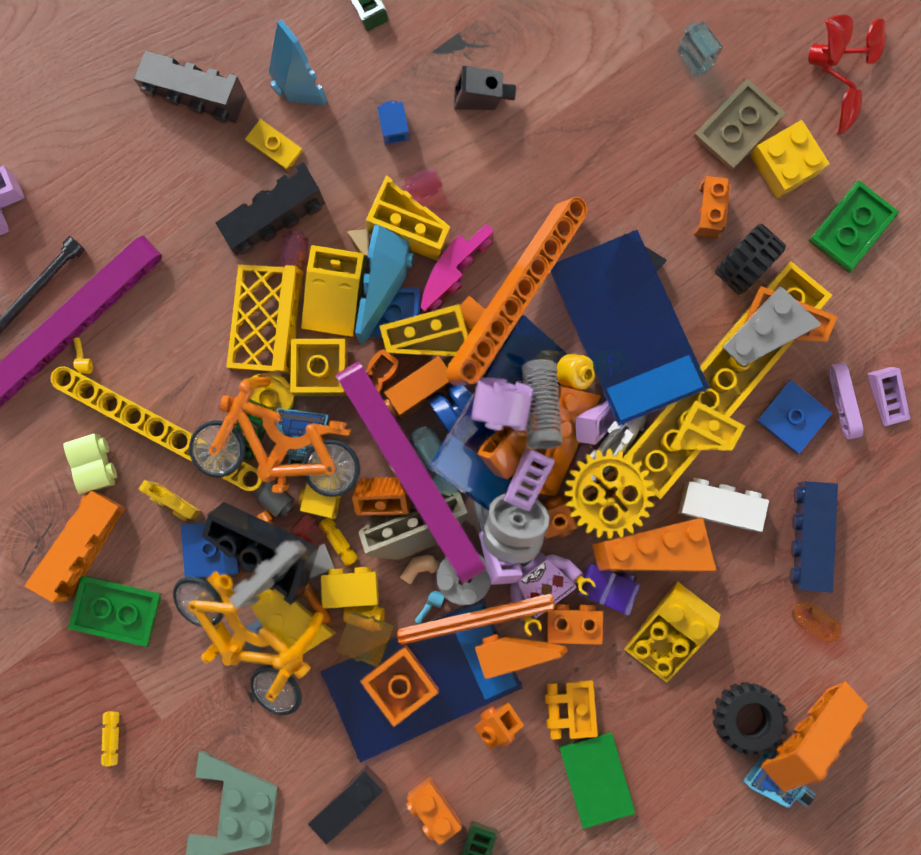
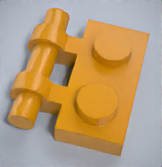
[545,680,598,739]

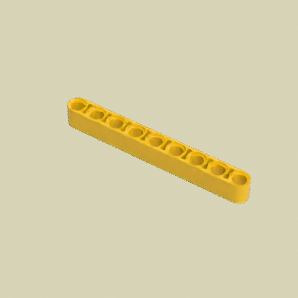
[51,366,264,492]

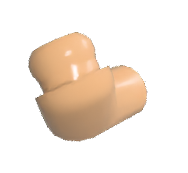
[400,555,439,584]

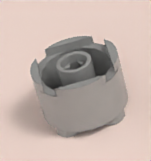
[437,553,491,605]

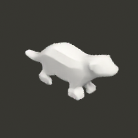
[582,411,647,494]

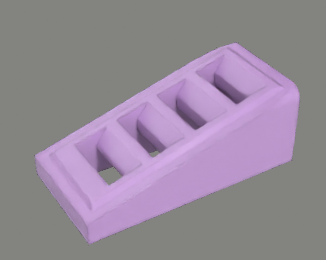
[867,367,910,426]
[576,399,615,445]
[504,449,555,511]
[479,532,523,585]

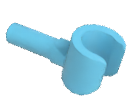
[415,591,444,624]

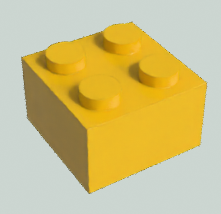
[750,120,830,199]
[290,339,348,396]

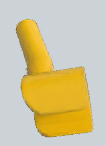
[74,338,93,374]

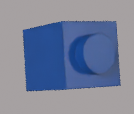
[377,101,410,145]

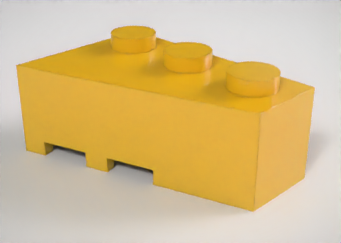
[366,175,450,261]
[380,304,468,356]
[251,589,336,654]

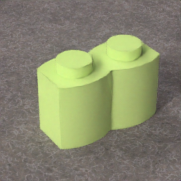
[63,433,117,495]

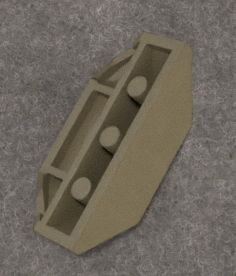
[358,489,469,560]

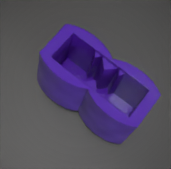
[577,562,641,615]

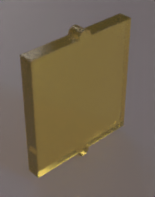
[337,610,393,667]

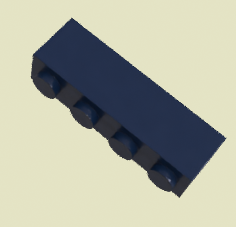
[790,481,838,593]

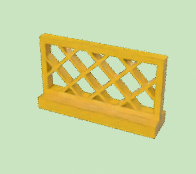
[226,265,303,375]

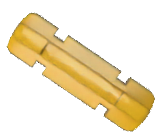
[319,517,358,566]
[101,711,119,767]

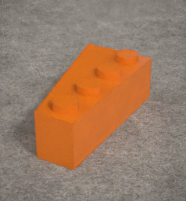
[24,491,126,603]
[761,681,868,792]

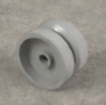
[482,493,549,564]

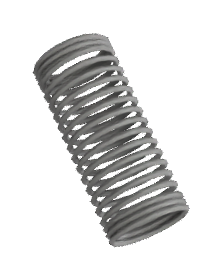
[522,360,563,449]

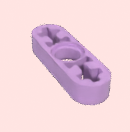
[828,362,863,440]

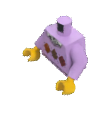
[510,552,596,637]

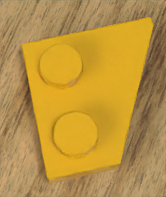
[670,400,745,450]
[139,480,202,521]

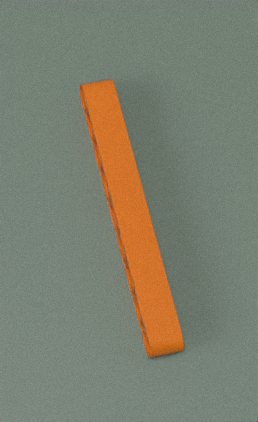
[446,197,588,386]

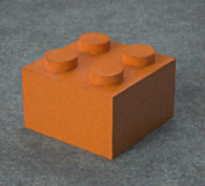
[360,645,439,726]

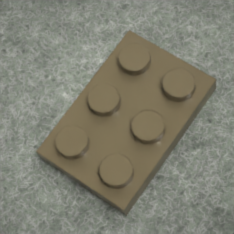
[693,79,786,171]

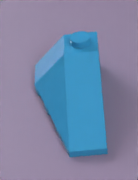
[269,19,328,106]
[355,224,415,345]

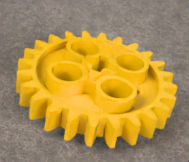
[564,449,655,539]

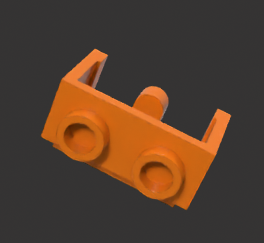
[694,176,731,239]

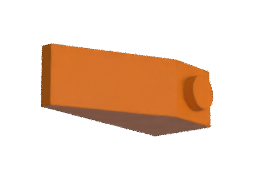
[475,633,568,679]

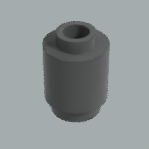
[254,482,295,519]

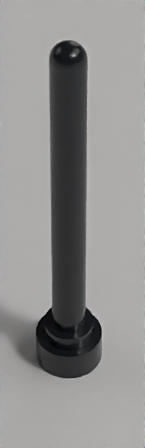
[0,235,86,333]

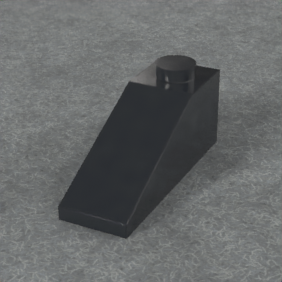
[308,765,386,844]

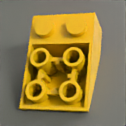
[301,245,367,337]
[624,581,721,683]

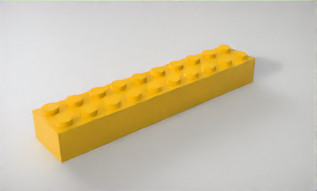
[622,261,832,501]

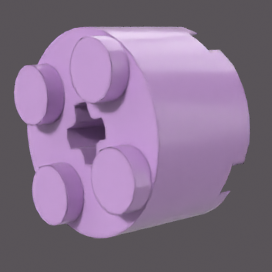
[472,378,533,430]

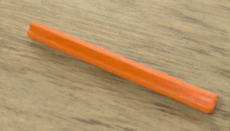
[397,594,555,645]

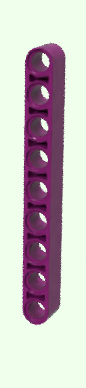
[0,236,163,408]
[336,361,487,584]

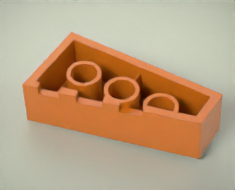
[530,384,601,496]
[592,517,716,572]

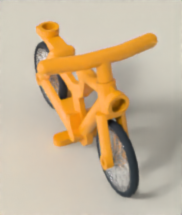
[173,571,324,715]

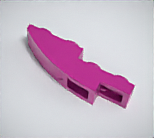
[421,224,494,314]

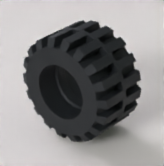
[715,223,786,295]
[712,682,788,756]

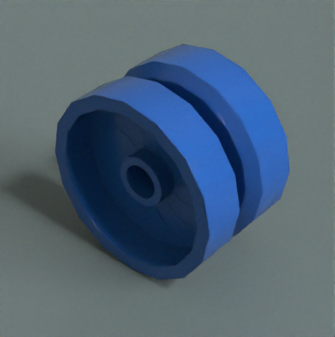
[427,384,489,445]

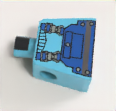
[276,408,328,464]
[743,743,816,808]

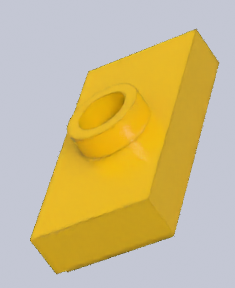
[245,119,303,171]

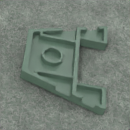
[186,751,278,855]

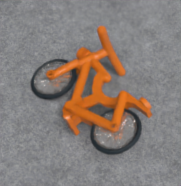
[189,377,360,497]

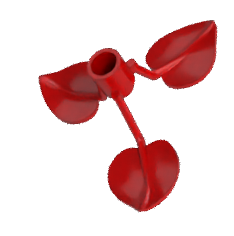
[808,14,886,134]

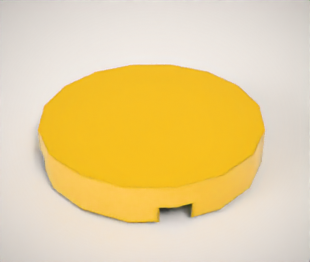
[249,372,295,424]

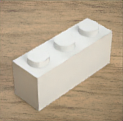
[678,478,769,532]

